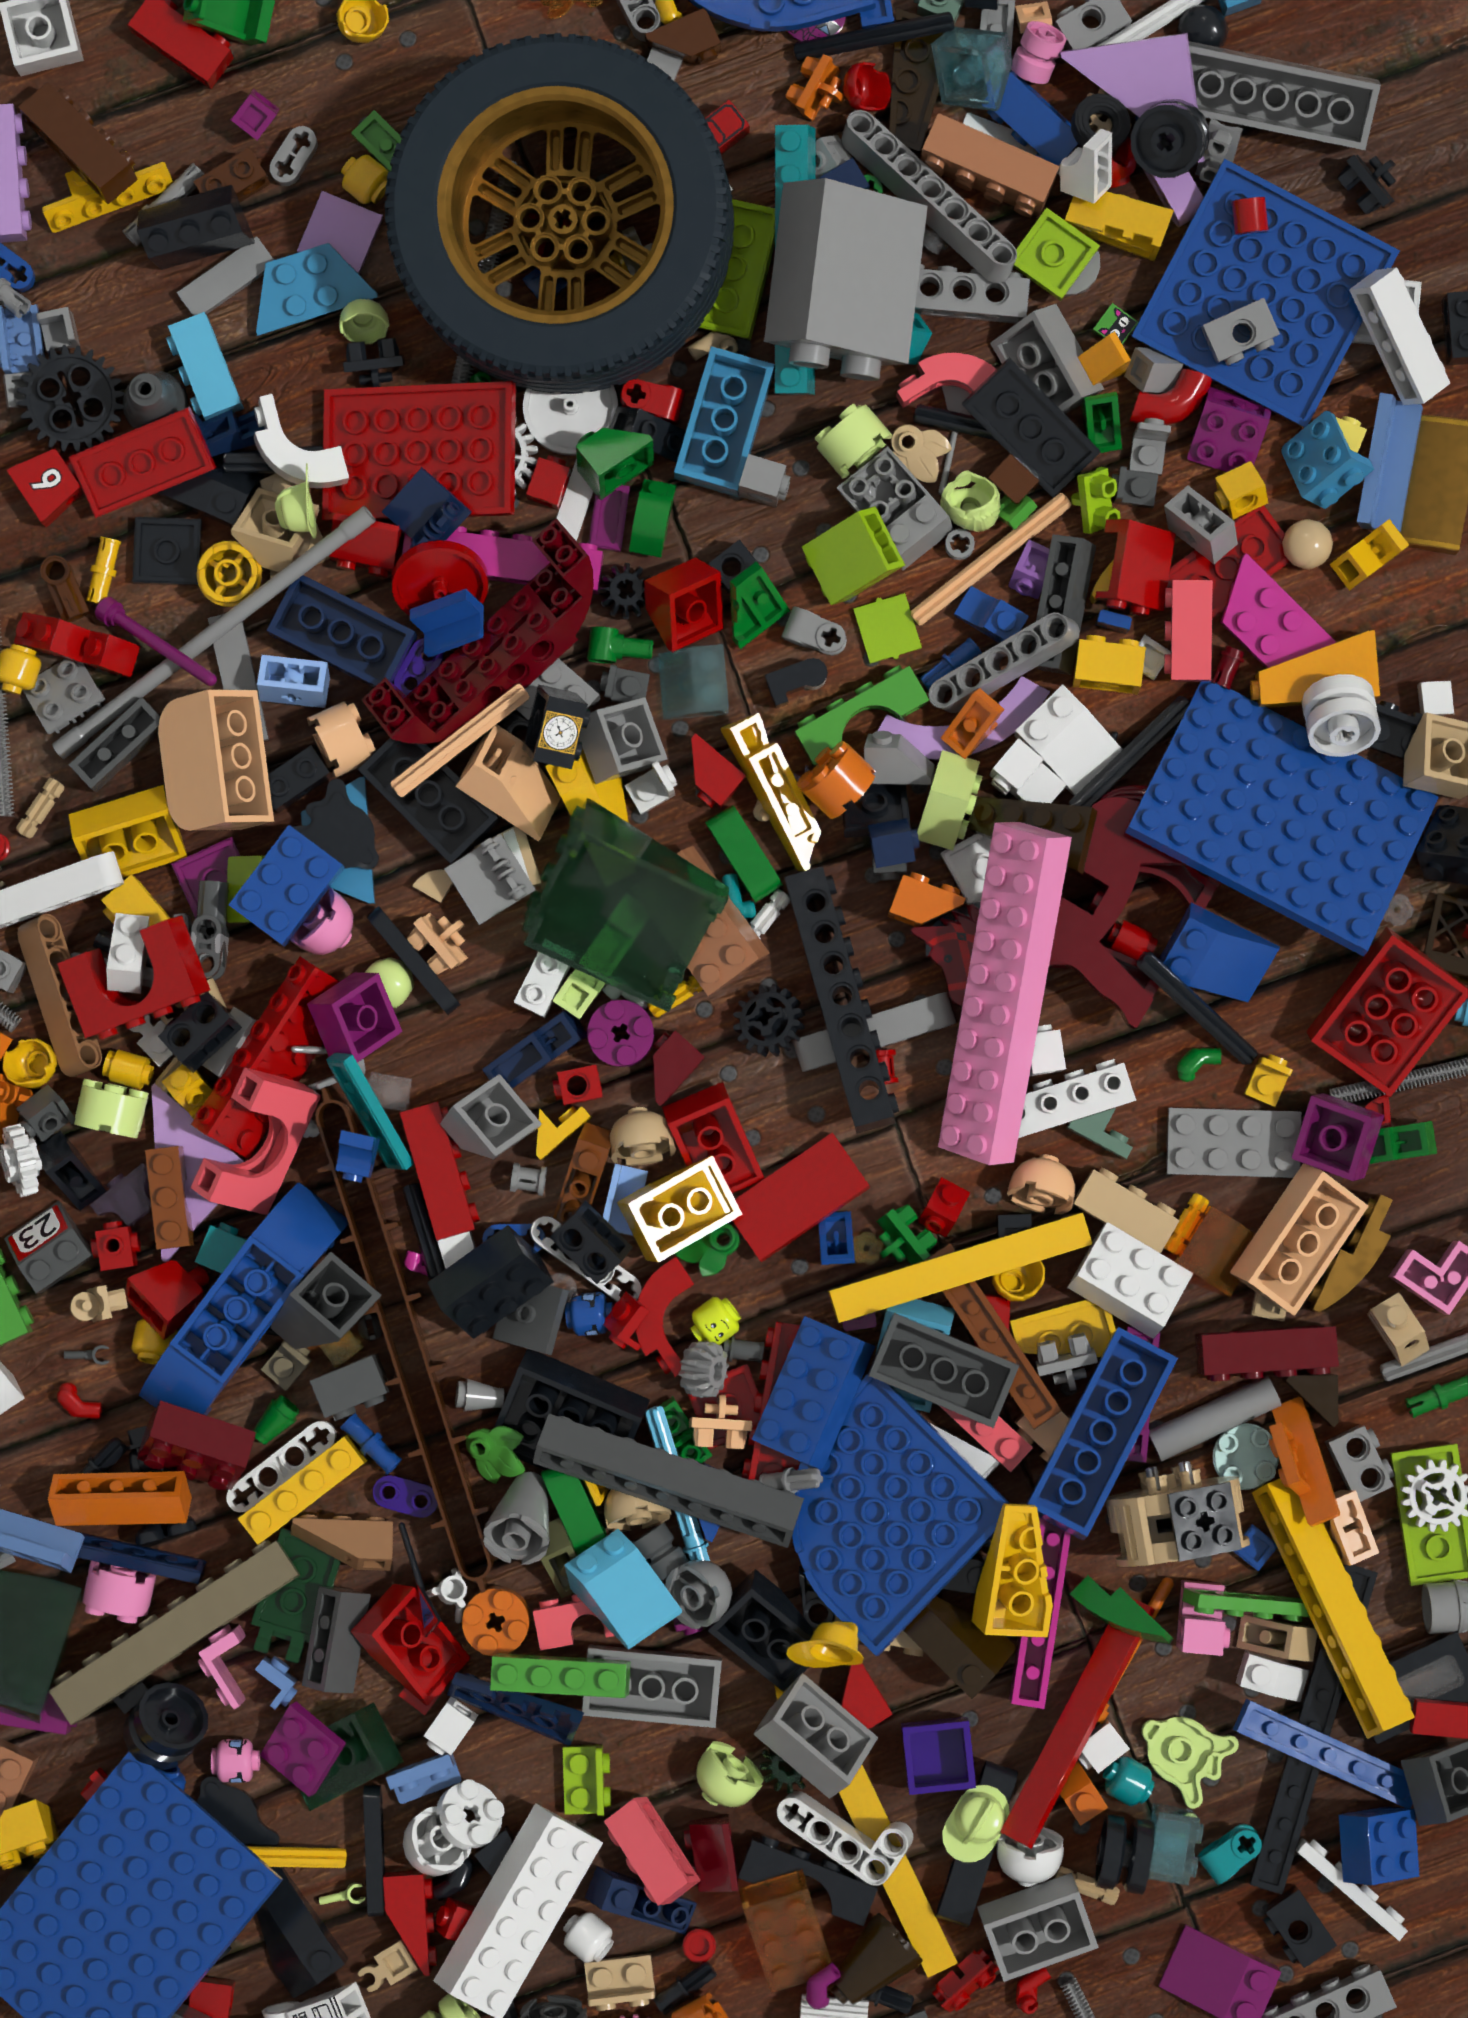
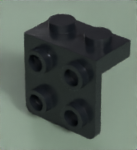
[1416,805,1468,885]

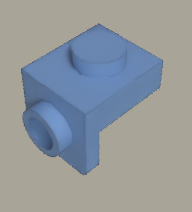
[255,1656,298,1710]

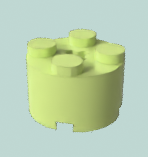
[815,404,893,479]
[74,1078,149,1138]

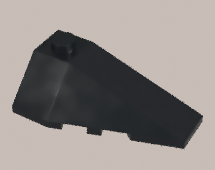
[156,456,265,528]

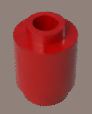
[1106,919,1158,960]

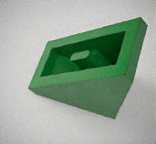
[1081,392,1122,453]

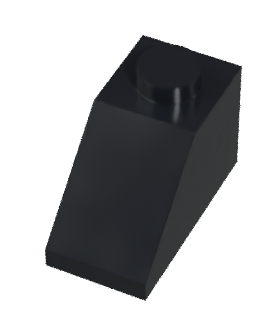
[37,1130,107,1211]

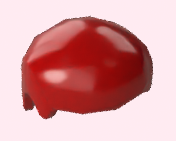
[843,62,891,112]

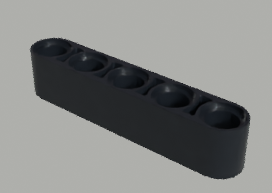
[936,1760,1018,1928]

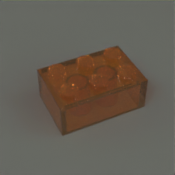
[739,1869,832,1993]

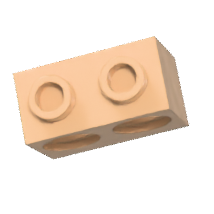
[1324,1490,1379,1566]

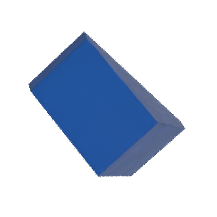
[818,1211,855,1265]

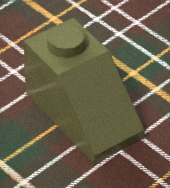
[541,1517,578,1599]

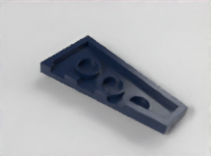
[447,1672,584,1746]

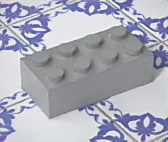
[582,1645,722,1728]

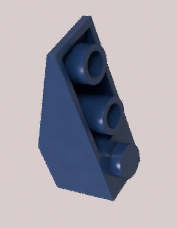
[585,1866,697,1934]

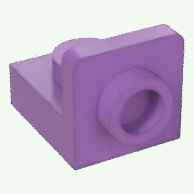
[1008,539,1050,599]

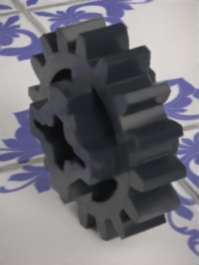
[733,984,805,1057]

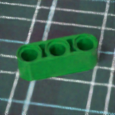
[705,805,783,903]
[541,1469,607,1555]

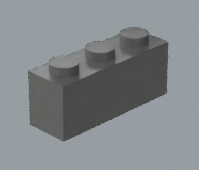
[68,697,160,792]
[302,1586,371,1693]

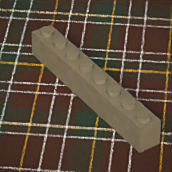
[49,1539,300,1725]

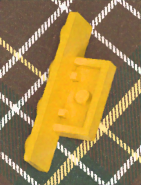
[42,151,173,233]

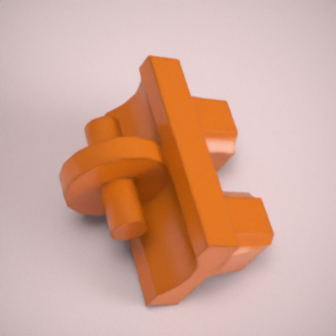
[786,54,844,122]

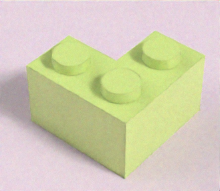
[917,750,983,851]

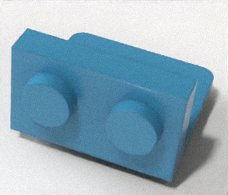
[1281,411,1374,509]

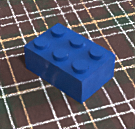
[228,825,345,947]

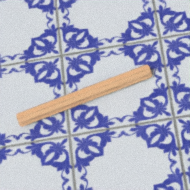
[910,493,1071,626]

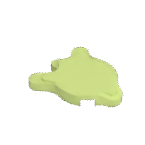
[1141,1716,1239,1809]

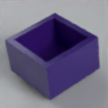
[901,1717,976,1795]

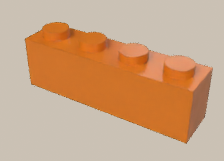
[48,1471,192,1526]

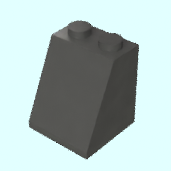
[270,1252,381,1349]

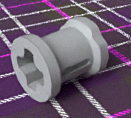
[510,1163,547,1196]

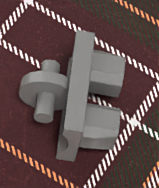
[1195,119,1243,183]
[1035,1333,1098,1391]

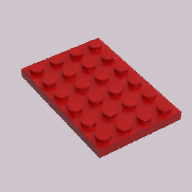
[322,381,516,522]

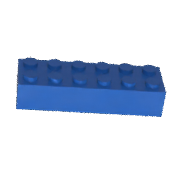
[1026,1327,1178,1540]

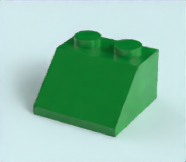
[576,428,654,500]

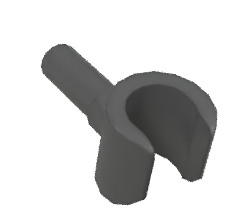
[64,1345,110,1365]

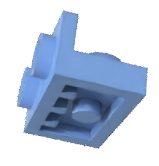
[386,1752,462,1804]

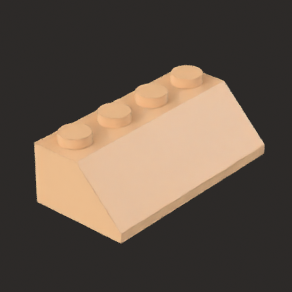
[1230,1163,1368,1316]

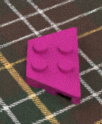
[1220,553,1336,668]

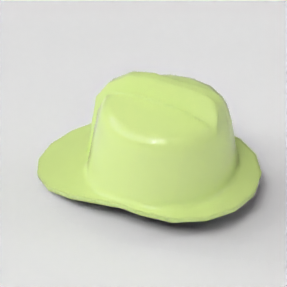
[275,463,317,539]
[942,1785,1010,1863]

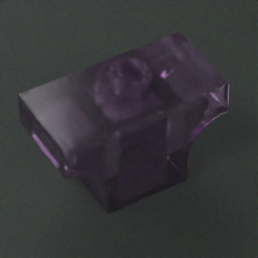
[90,1163,152,1226]

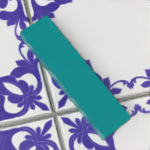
[326,1053,414,1170]

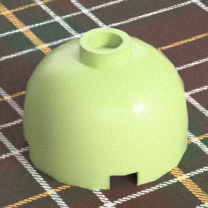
[696,1741,764,1807]

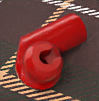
[57,1382,102,1419]
[1015,1967,1052,2014]

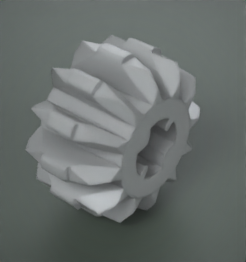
[678,1341,729,1398]

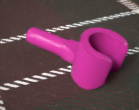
[404,1250,428,1276]

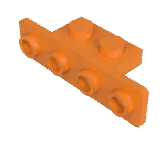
[1269,1397,1340,1527]

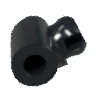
[433,1857,474,1901]

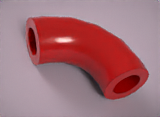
[1129,369,1212,425]

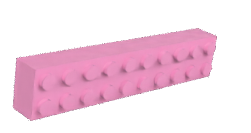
[938,822,1072,1165]

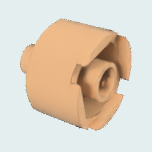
[307,701,376,778]

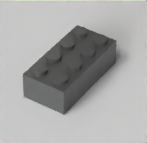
[868,1312,1020,1428]

